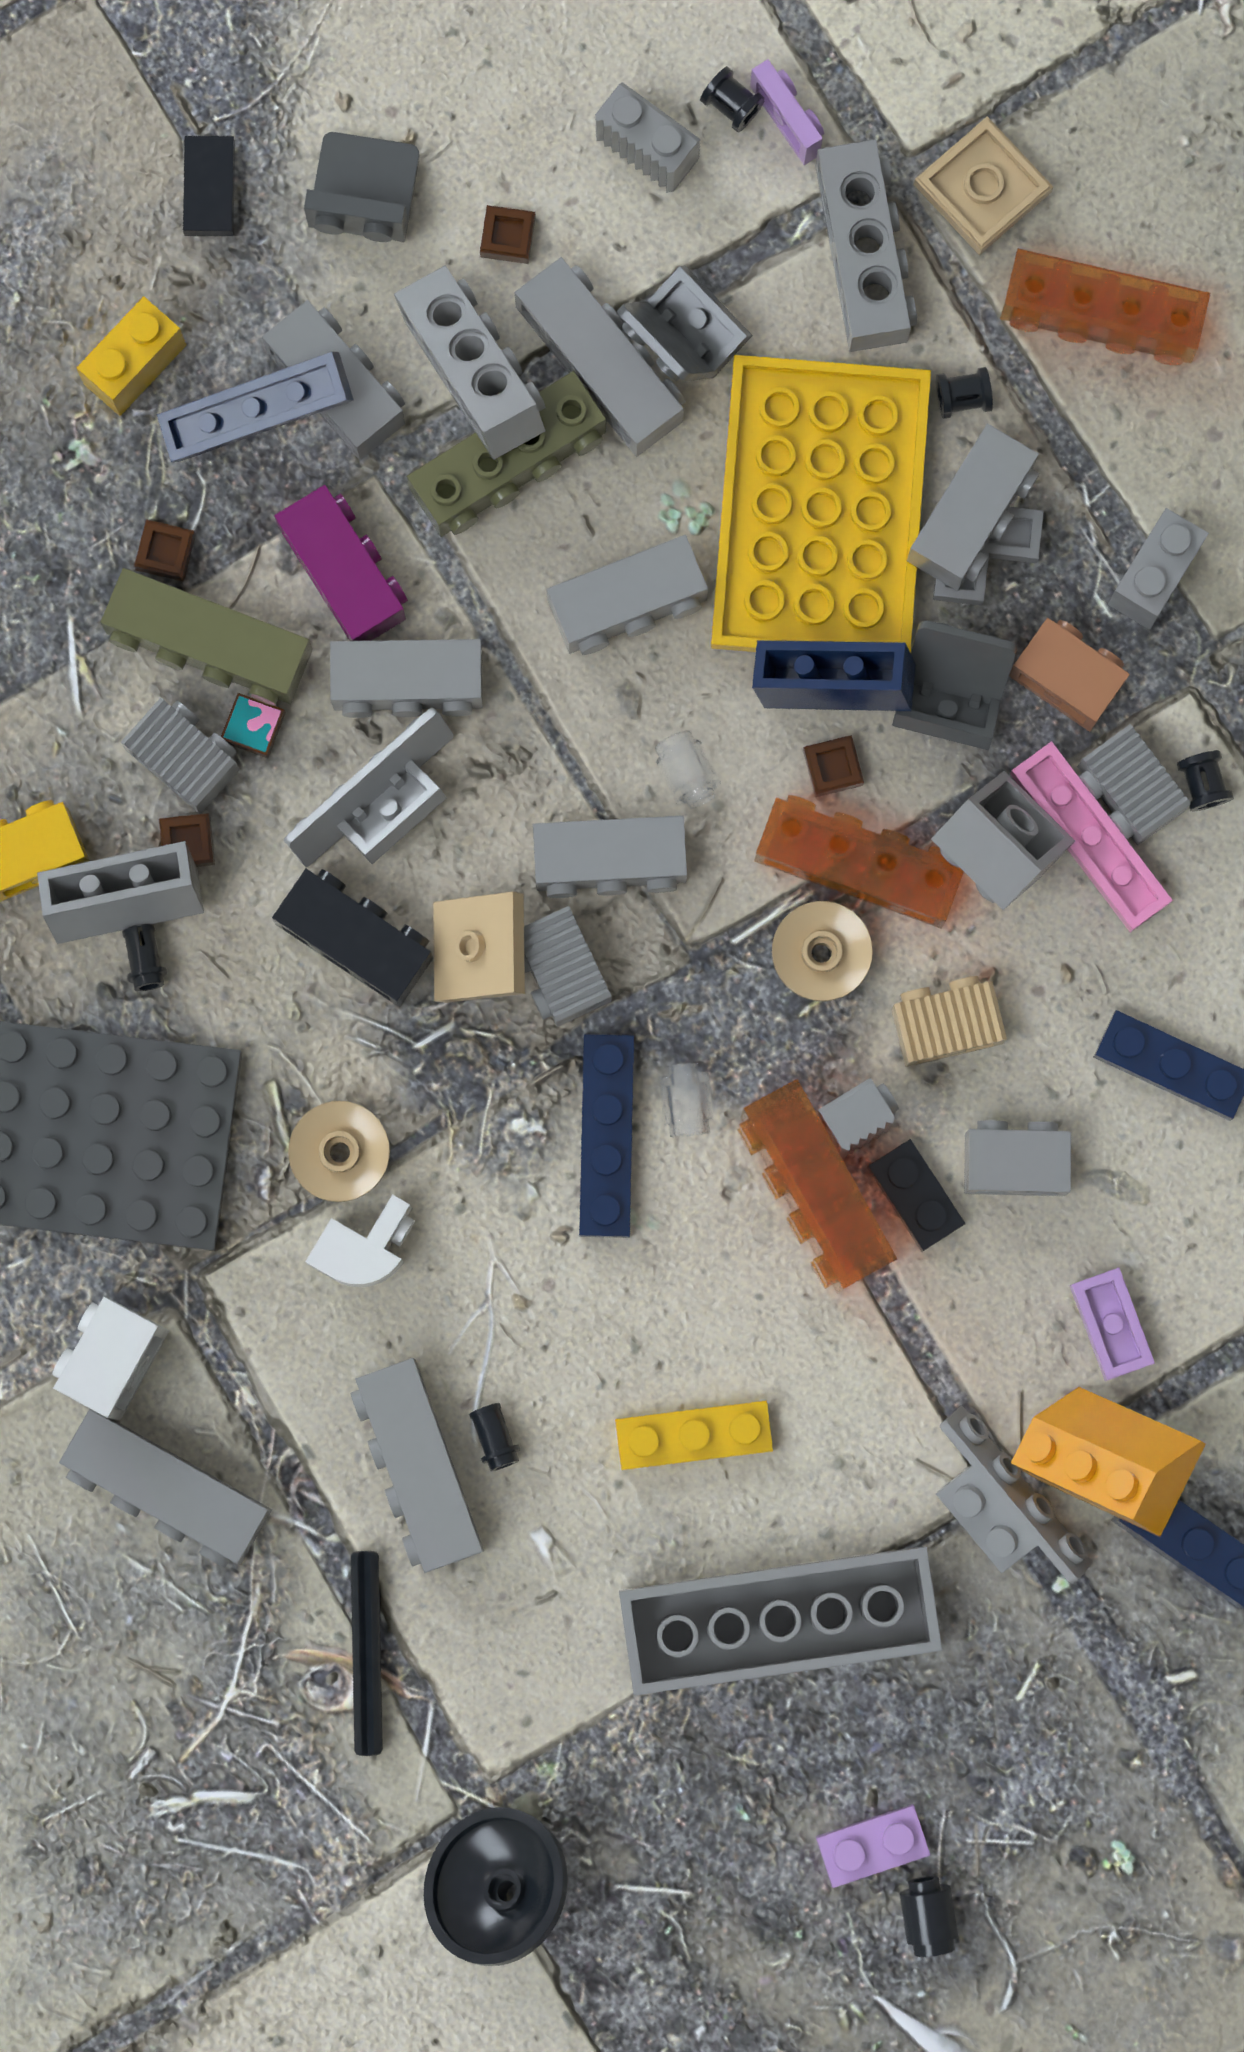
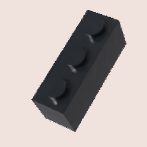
[272,868,433,1008]

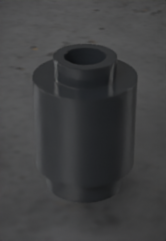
[899,1876,958,1957]

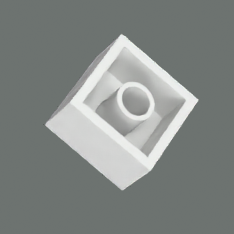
[52,1297,169,1420]

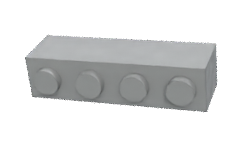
[515,257,685,457]
[350,1358,484,1573]
[59,1409,272,1568]

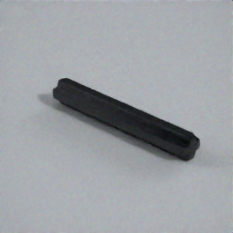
[350,1551,383,1756]

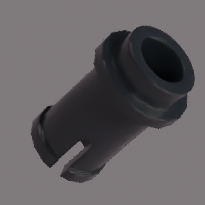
[122,924,167,991]
[469,1403,520,1472]

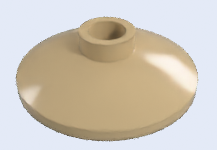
[772,901,873,1001]
[288,1101,390,1202]

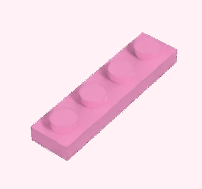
[1010,741,1173,933]

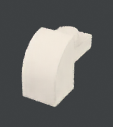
[305,1194,415,1287]

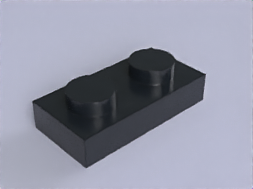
[867,1139,966,1252]

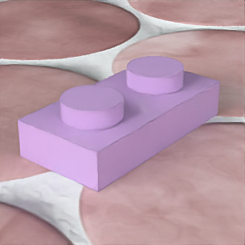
[750,59,824,165]
[1070,1268,1155,1381]
[815,1804,930,1888]

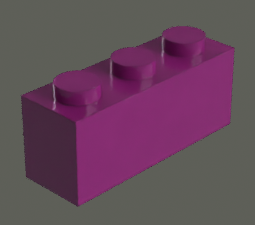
[274,485,408,641]

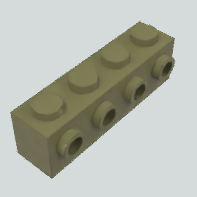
[406,370,606,537]
[100,568,313,706]

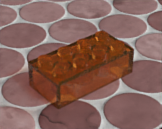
[737,1079,897,1294]

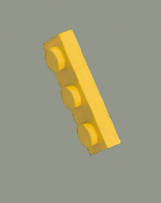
[615,1401,773,1470]

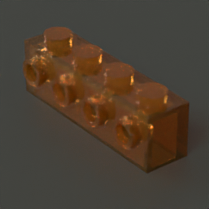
[1000,248,1211,366]
[754,795,964,929]

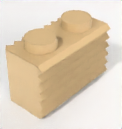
[891,976,1007,1067]

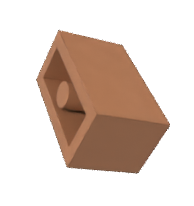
[1009,617,1130,732]

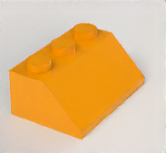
[1011,1387,1206,1537]

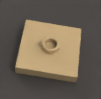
[914,116,1053,255]
[433,892,525,1003]

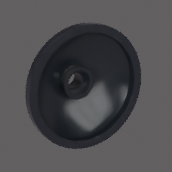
[423,1807,568,1966]

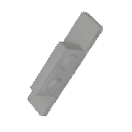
[284,708,454,867]
[936,1406,1092,1584]

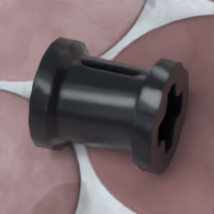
[700,66,765,132]
[936,367,993,419]
[1177,750,1234,812]

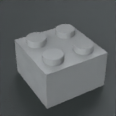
[931,771,1075,910]

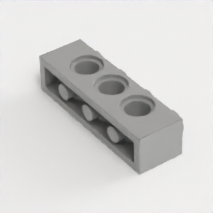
[815,139,917,352]
[394,265,546,460]

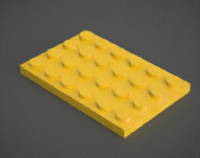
[711,355,931,653]

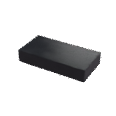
[183,136,235,236]

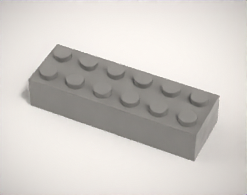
[619,1547,942,1696]

